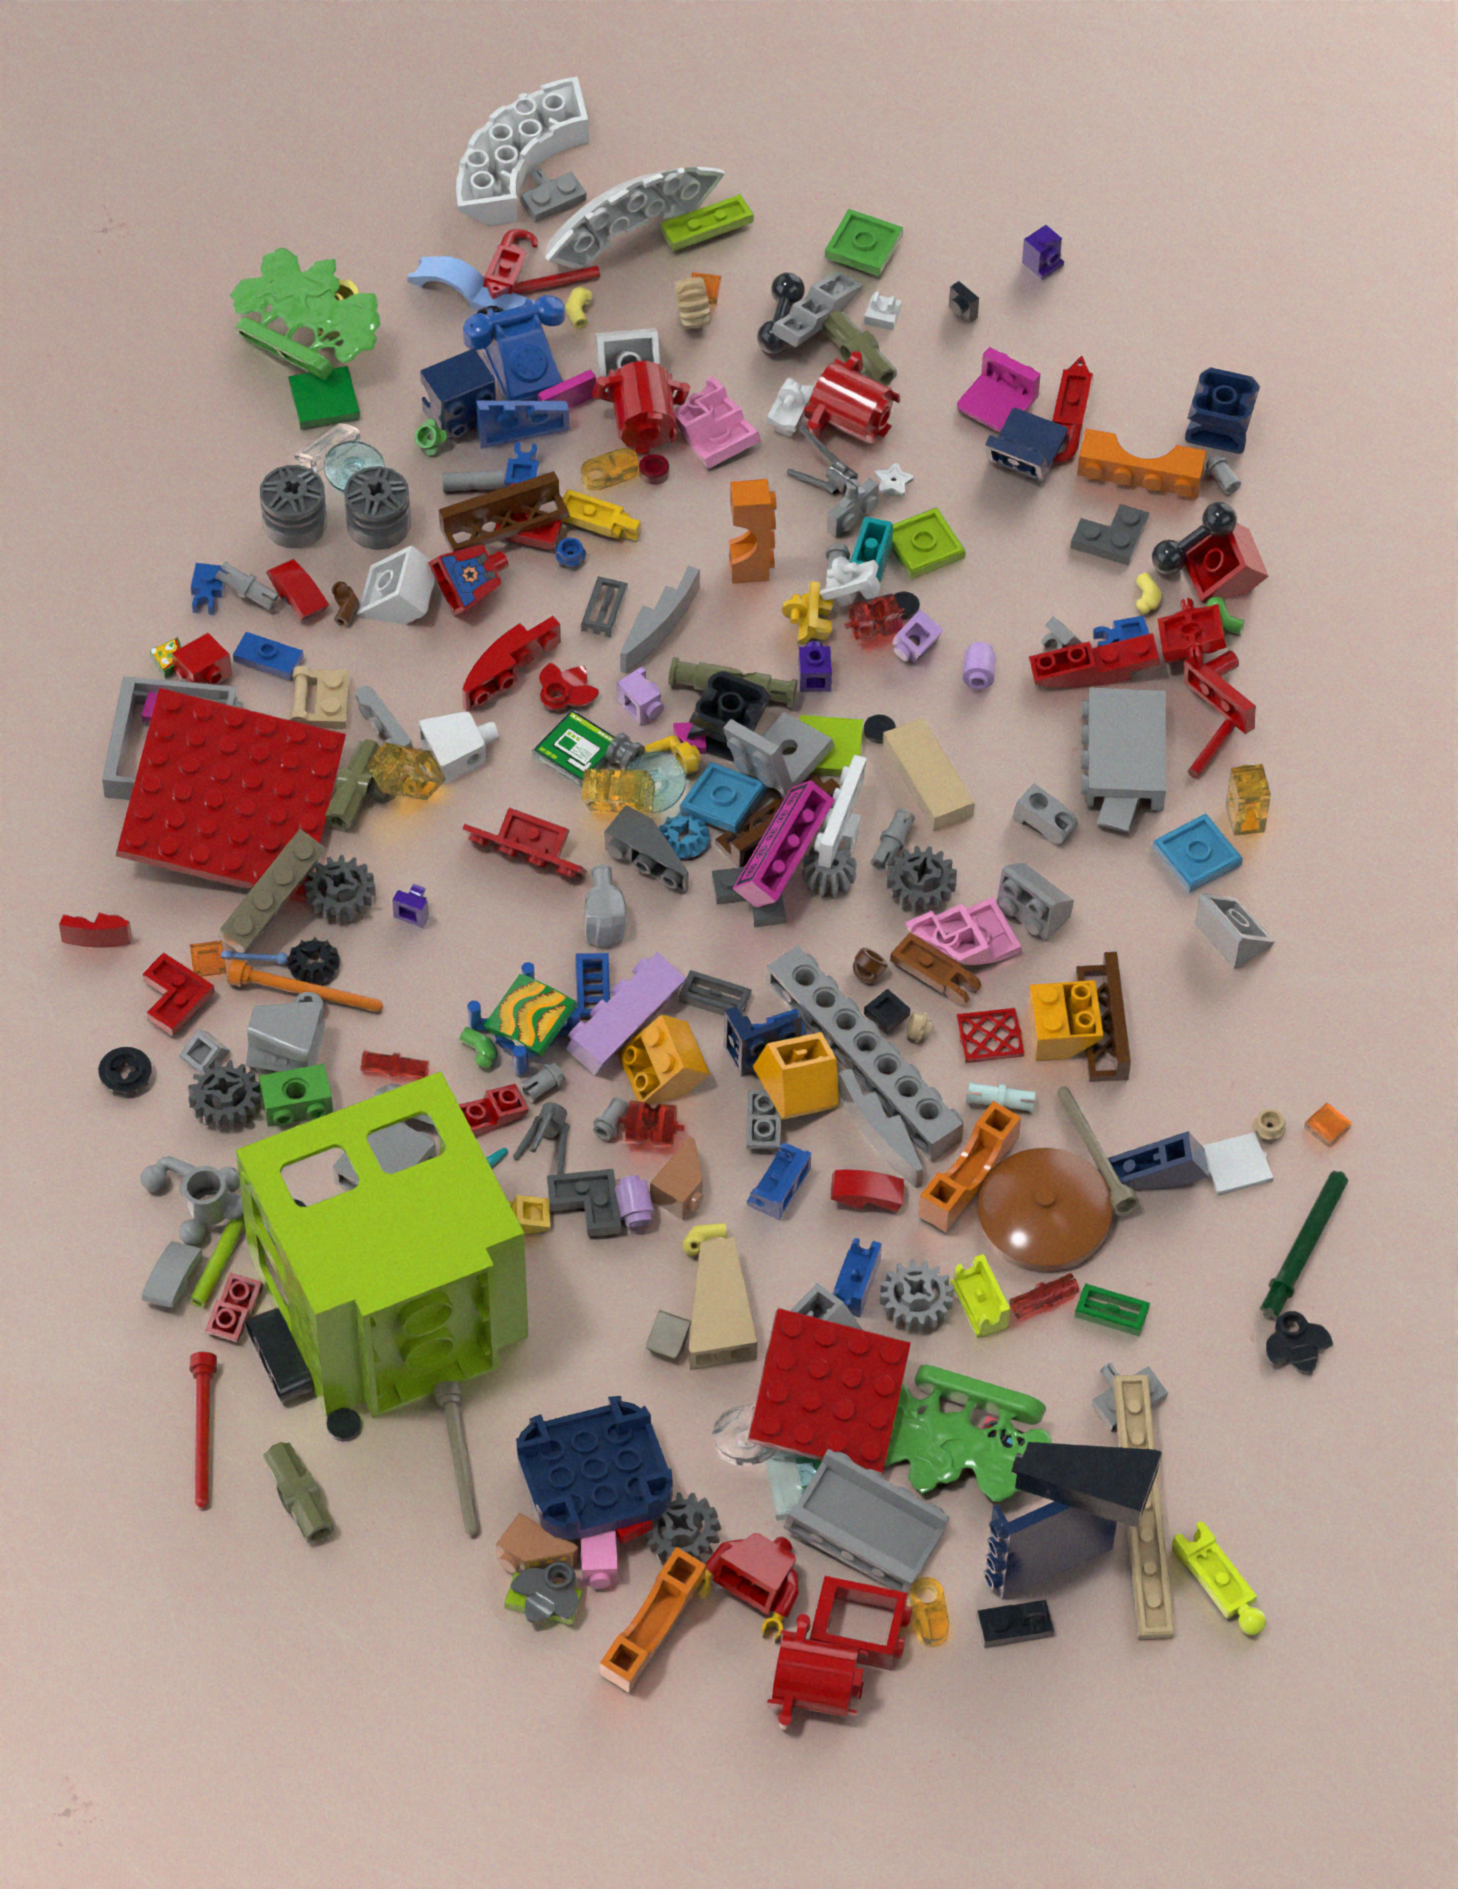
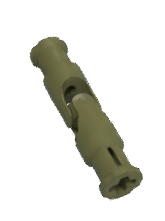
[668,657,798,707]

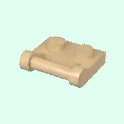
[289,666,350,729]

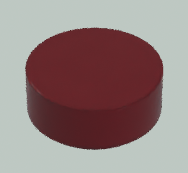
[639,454,669,485]

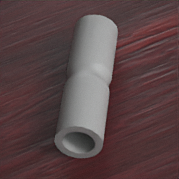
[442,470,505,492]

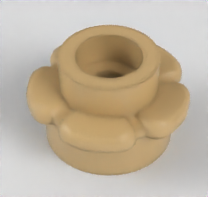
[906,1012,932,1043]
[1253,1109,1286,1140]

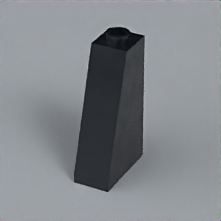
[1011,1442,1162,1528]

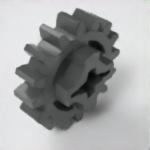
[887,846,957,912]
[304,855,376,922]
[188,1060,261,1130]
[645,1492,722,1562]

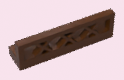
[439,471,569,552]
[715,774,840,868]
[1076,951,1131,1082]

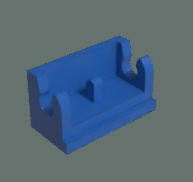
[747,1143,812,1220]
[832,1238,882,1318]

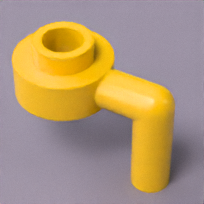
[643,735,701,775]

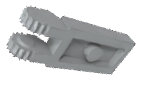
[355,686,416,765]

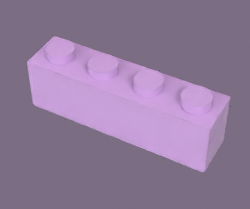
[566,952,686,1076]

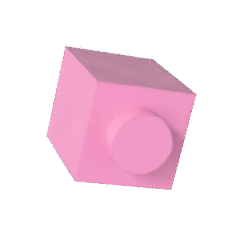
[581,1531,618,1589]

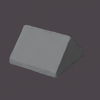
[1195,893,1275,968]

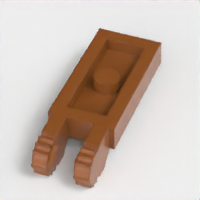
[890,932,982,1006]

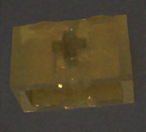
[1225,764,1271,836]

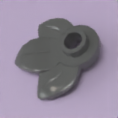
[510,1562,578,1622]

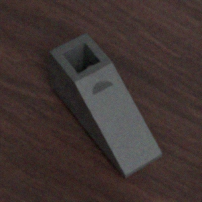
[604,805,688,894]

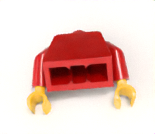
[698,1533,799,1643]

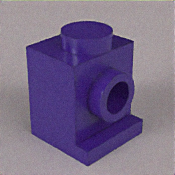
[1022,224,1064,280]
[798,641,832,692]

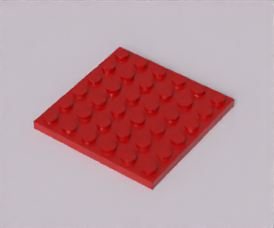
[115,688,346,903]

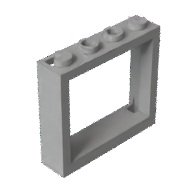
[102,676,243,800]

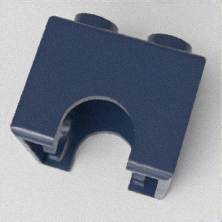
[420,348,496,439]

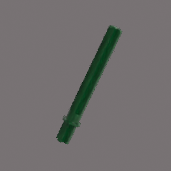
[1260,1170,1348,1319]

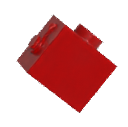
[172,633,233,685]

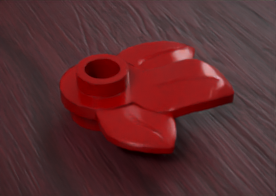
[539,662,599,711]

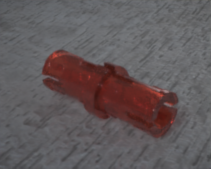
[360,1050,430,1079]
[1009,1273,1079,1319]

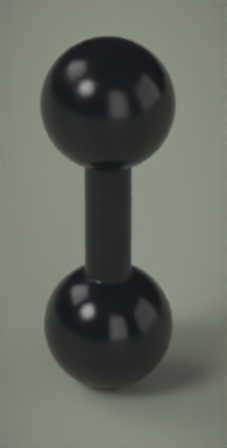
[757,272,805,354]
[1152,502,1237,575]

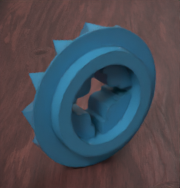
[659,812,710,858]

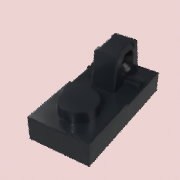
[977,1600,1054,1648]

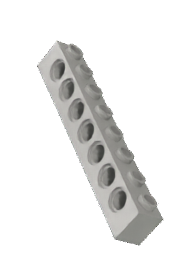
[766,946,963,1162]

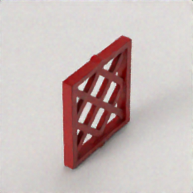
[956,1008,1024,1063]

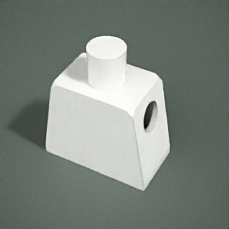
[418,711,499,785]

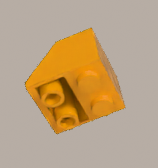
[1027,980,1103,1061]
[618,1014,710,1107]
[753,1032,839,1120]

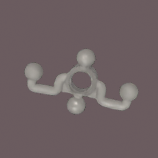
[140,1156,275,1246]

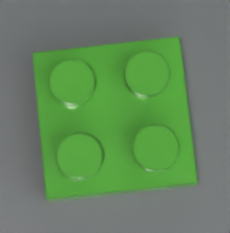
[825,209,903,277]

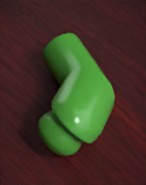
[1206,597,1245,635]
[460,1027,497,1068]

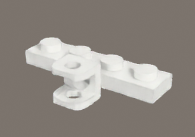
[814,755,867,868]

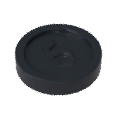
[888,591,920,620]
[864,714,896,744]
[326,1408,361,1442]

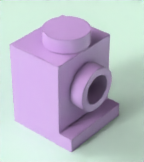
[891,609,943,663]
[617,667,664,725]

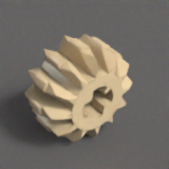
[674,277,711,329]

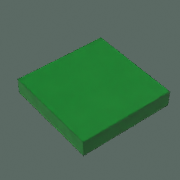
[288,366,360,429]

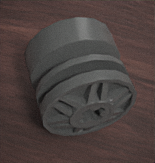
[260,465,327,548]
[344,466,411,550]

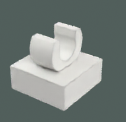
[864,292,902,330]

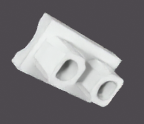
[767,378,814,436]
[820,556,881,607]

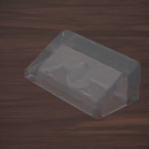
[294,422,360,473]

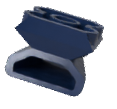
[1185,367,1260,454]

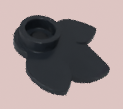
[1266,1311,1333,1373]

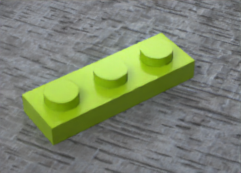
[660,194,754,251]

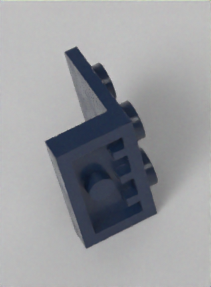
[985,407,1068,482]
[723,1006,802,1076]

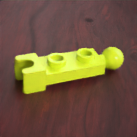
[1172,1521,1266,1636]

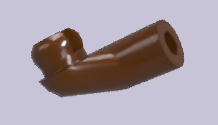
[331,581,359,627]

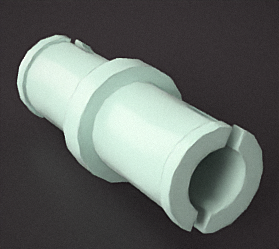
[966,1082,1035,1112]

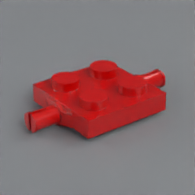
[1157,598,1227,667]

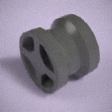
[605,733,645,773]

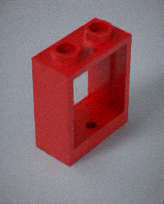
[809,1575,912,1671]

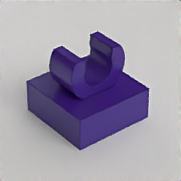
[392,884,429,928]

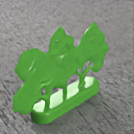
[230,248,381,380]
[885,1364,1052,1502]

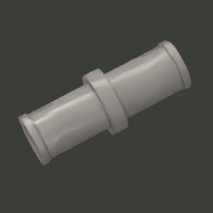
[215,561,279,610]
[870,808,915,872]

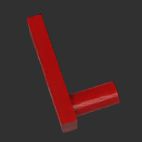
[1184,650,1256,734]

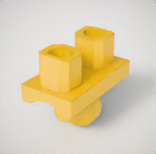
[782,581,833,645]

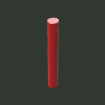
[513,265,600,294]
[1187,719,1236,779]

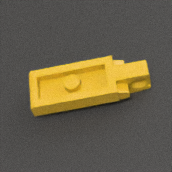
[555,489,642,541]

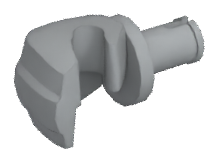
[584,864,628,948]

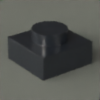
[949,281,979,323]
[864,989,911,1035]

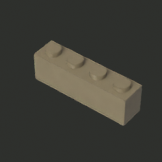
[218,829,326,953]

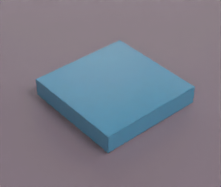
[679,762,767,834]
[1152,813,1243,892]

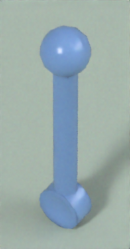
[221,951,288,965]

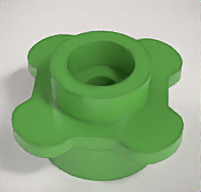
[414,419,448,456]

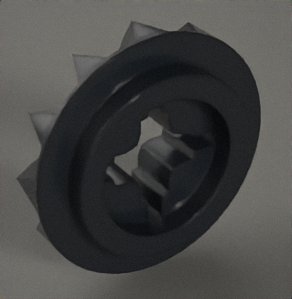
[287,936,340,984]
[98,1047,152,1096]

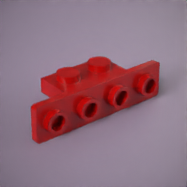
[462,807,587,879]

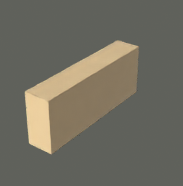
[883,717,975,831]

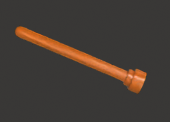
[227,958,383,1012]

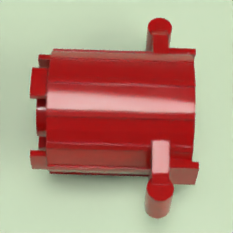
[804,351,900,444]
[592,360,691,454]
[767,1614,868,1730]

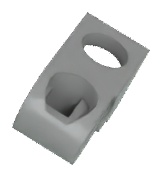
[1012,783,1078,844]

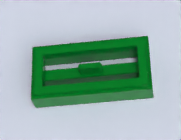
[1074,1283,1150,1337]

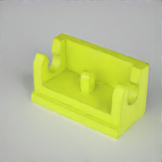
[950,1254,1010,1338]

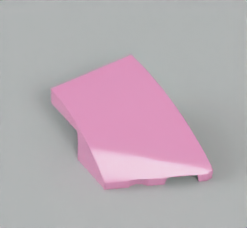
[675,376,761,469]
[905,897,1022,965]

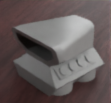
[246,1001,325,1075]

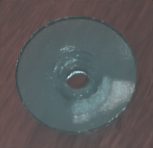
[324,441,385,492]
[623,751,686,813]

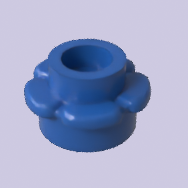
[555,538,586,567]

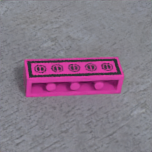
[733,780,834,908]

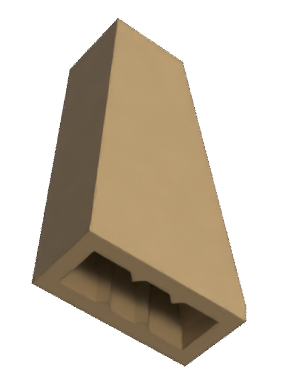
[688,1237,758,1370]

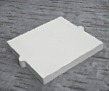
[1203,1132,1274,1195]

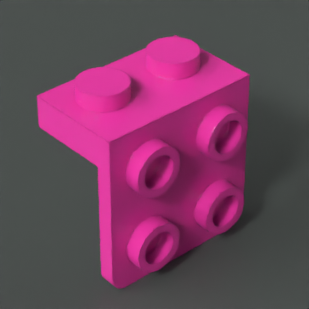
[957,347,1041,432]

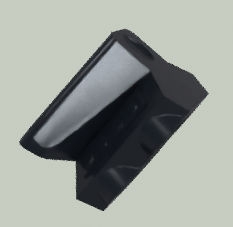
[687,671,771,762]

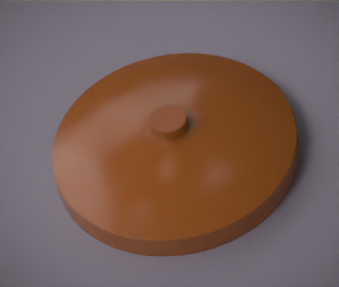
[978,1148,1113,1272]

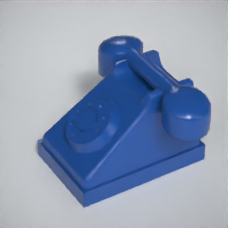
[463,295,566,401]

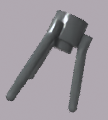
[787,426,858,495]
[513,1102,570,1174]

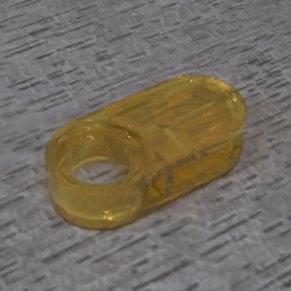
[581,448,638,491]
[910,1577,949,1647]

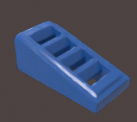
[575,953,610,1018]

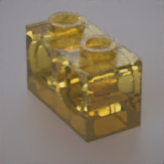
[367,743,446,800]
[581,769,655,813]

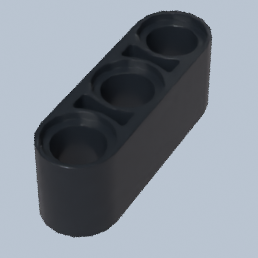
[245,1308,315,1403]

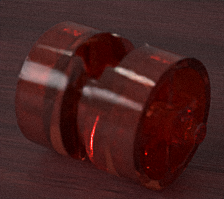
[844,593,906,644]
[618,1100,685,1149]

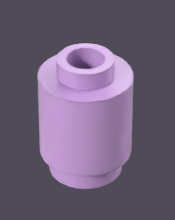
[963,642,996,689]
[614,1175,654,1228]

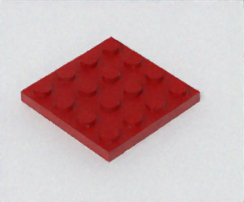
[747,1308,911,1475]

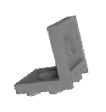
[723,712,835,798]

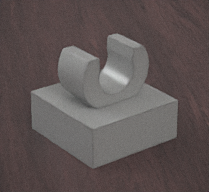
[1041,616,1083,650]

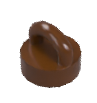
[853,947,888,984]

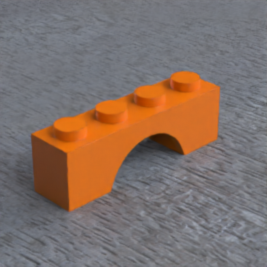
[1077,428,1207,498]
[729,479,777,583]
[918,1101,1021,1232]
[599,1547,706,1693]

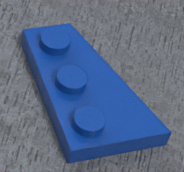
[476,400,570,449]

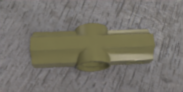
[822,310,897,386]
[325,739,385,831]
[263,1442,334,1543]

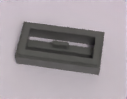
[581,576,628,637]
[679,970,752,1016]

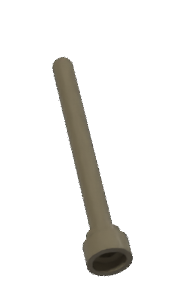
[1057,1086,1139,1215]
[434,1381,479,1537]

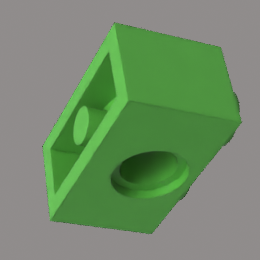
[259,1064,333,1126]

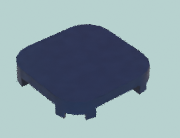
[516,1396,673,1540]

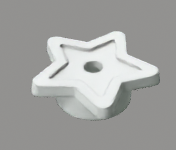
[874,463,914,496]

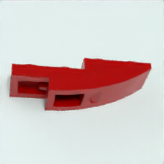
[462,616,561,712]
[1029,633,1161,688]

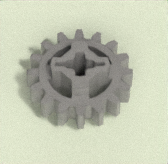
[880,1260,954,1332]

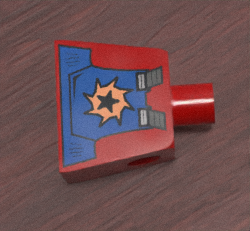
[428,545,509,616]

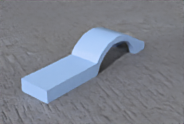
[407,256,536,311]

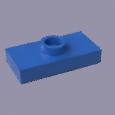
[233,632,304,680]

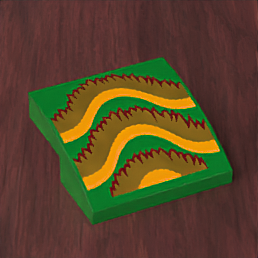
[483,974,578,1057]

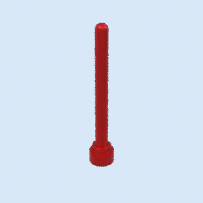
[189,1351,217,1509]

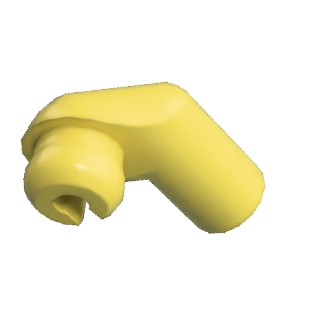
[565,286,592,329]
[1136,572,1162,614]
[682,1223,727,1256]

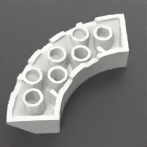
[456,76,588,226]
[545,167,725,269]

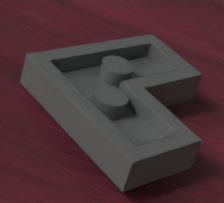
[1070,504,1149,566]
[712,867,786,927]
[547,1169,621,1237]

